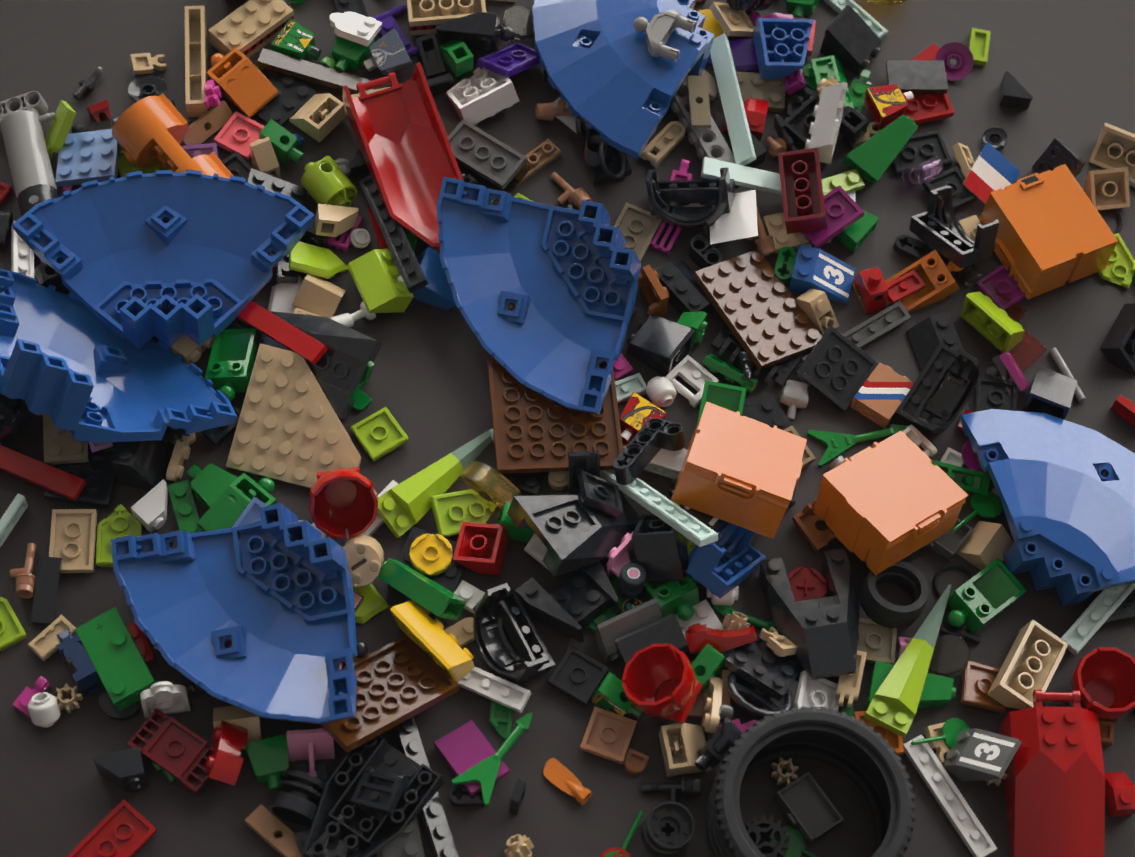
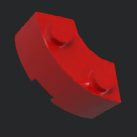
[205,720,248,786]

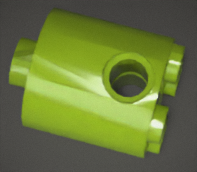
[301,156,357,207]

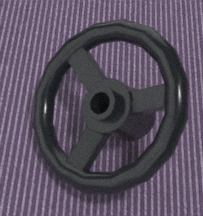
[727,672,793,719]

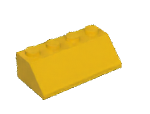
[390,600,475,682]

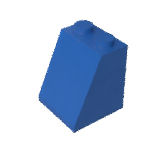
[412,247,457,311]

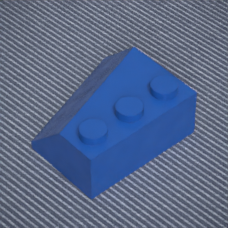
[753,18,814,80]

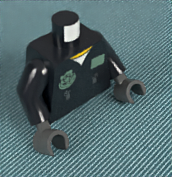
[695,705,743,772]

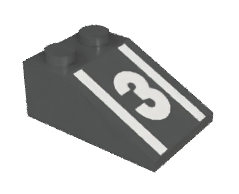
[943,728,1021,782]

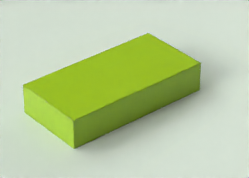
[969,28,991,66]

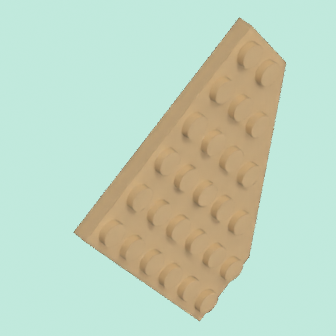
[226,344,362,488]

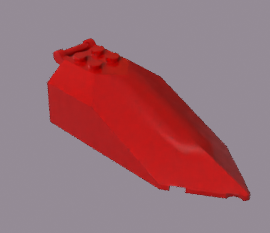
[342,63,463,253]
[999,690,1105,857]

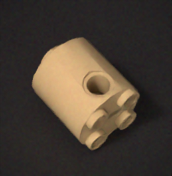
[343,535,384,587]

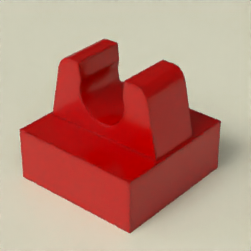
[86,99,111,123]

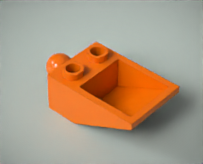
[206,47,279,118]
[885,250,963,313]

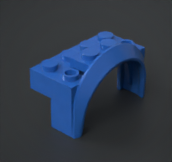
[686,523,766,598]

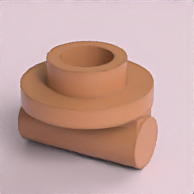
[766,137,787,157]

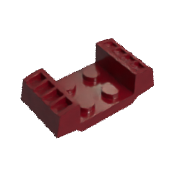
[127,708,213,795]

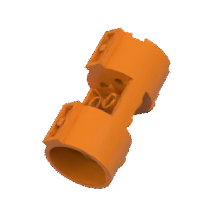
[112,93,234,178]

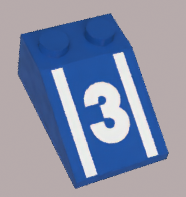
[788,244,855,304]

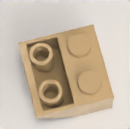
[289,93,345,143]
[659,723,712,777]

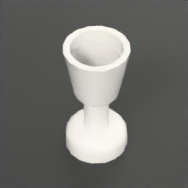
[330,302,376,328]

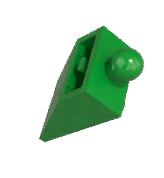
[205,328,257,401]
[696,380,746,426]
[197,473,276,531]
[630,559,699,621]
[947,559,1027,633]

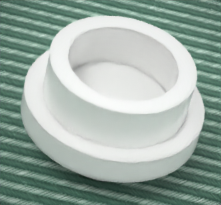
[350,228,370,248]

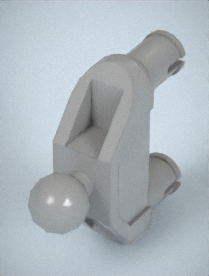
[633,10,697,62]

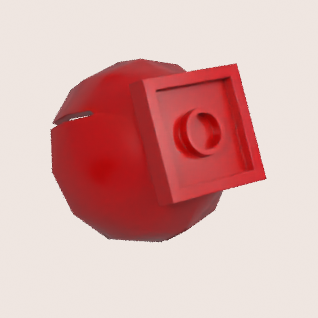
[308,467,379,539]
[622,644,702,725]
[1071,647,1135,722]

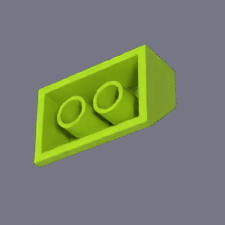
[347,249,414,313]
[960,291,1025,353]

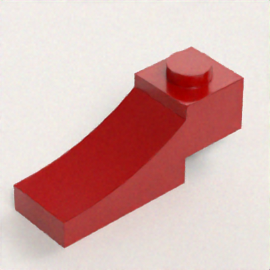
[685,623,757,653]

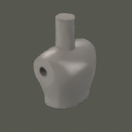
[780,380,809,420]

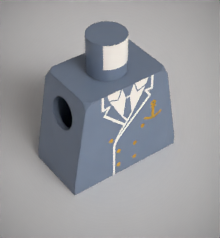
[363,28,414,75]

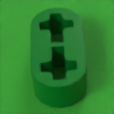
[774,247,797,284]

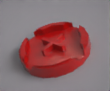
[788,567,827,602]

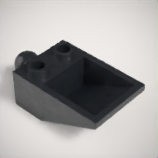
[436,12,515,53]

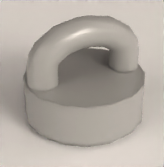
[334,158,350,177]

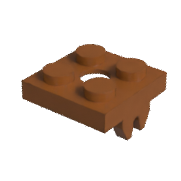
[637,264,669,318]
[792,499,838,553]

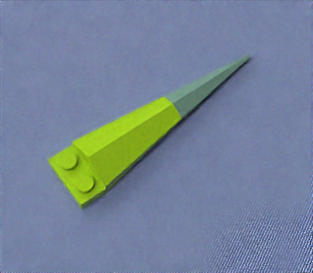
[377,428,493,538]
[864,584,951,738]

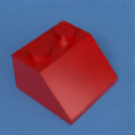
[453,522,509,576]

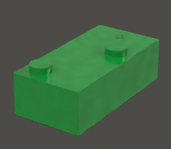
[75,607,157,711]

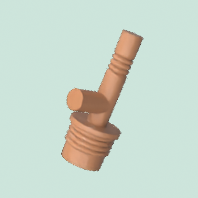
[535,99,573,122]
[550,172,593,210]
[747,205,776,256]
[10,543,36,598]

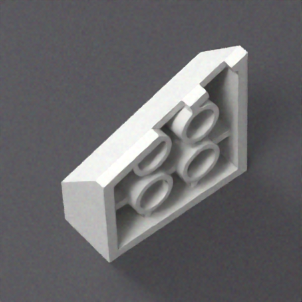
[446,68,519,125]
[805,82,847,164]

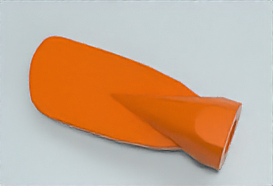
[543,758,592,805]

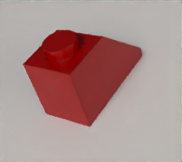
[1105,771,1135,818]

